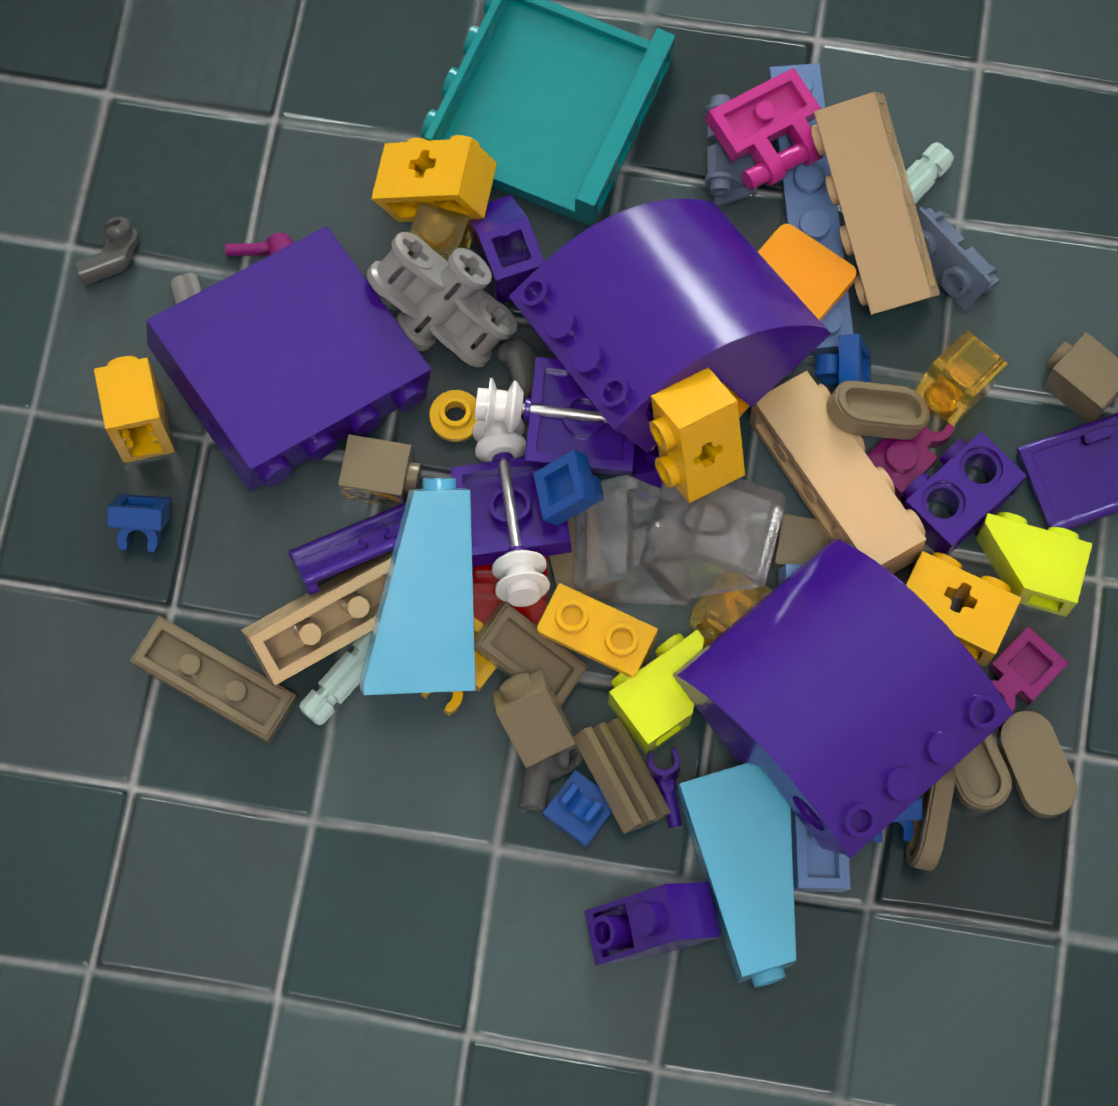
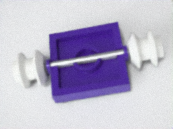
[475,356,657,477]
[450,419,572,607]

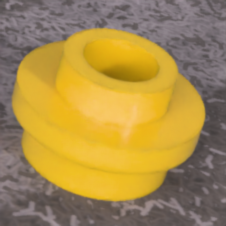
[429,390,478,442]

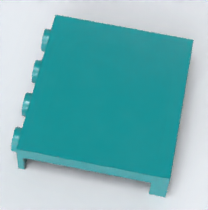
[421,0,676,226]

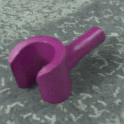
[225,233,293,257]

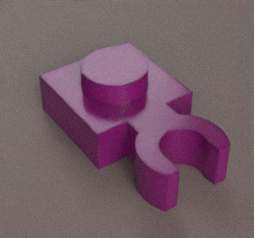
[867,404,955,500]
[988,626,1069,712]

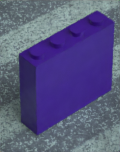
[146,226,432,492]

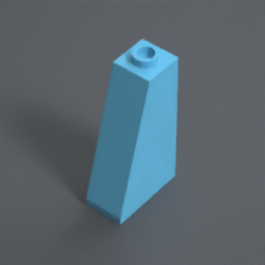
[360,478,476,695]
[677,763,796,988]

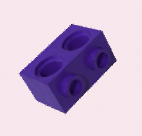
[902,431,1027,556]

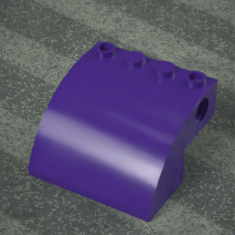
[509,199,831,453]
[673,539,1014,858]

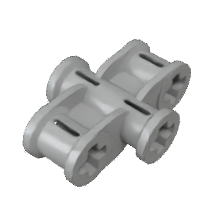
[366,232,518,367]

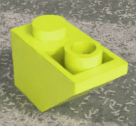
[976,512,1093,617]
[608,629,704,755]

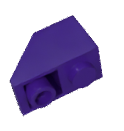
[465,195,545,303]
[584,882,721,966]

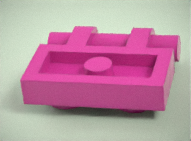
[705,68,824,190]

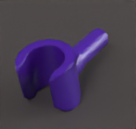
[648,747,682,828]

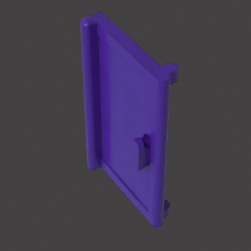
[1016,413,1118,530]
[289,502,406,595]

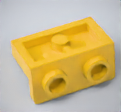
[537,583,658,678]

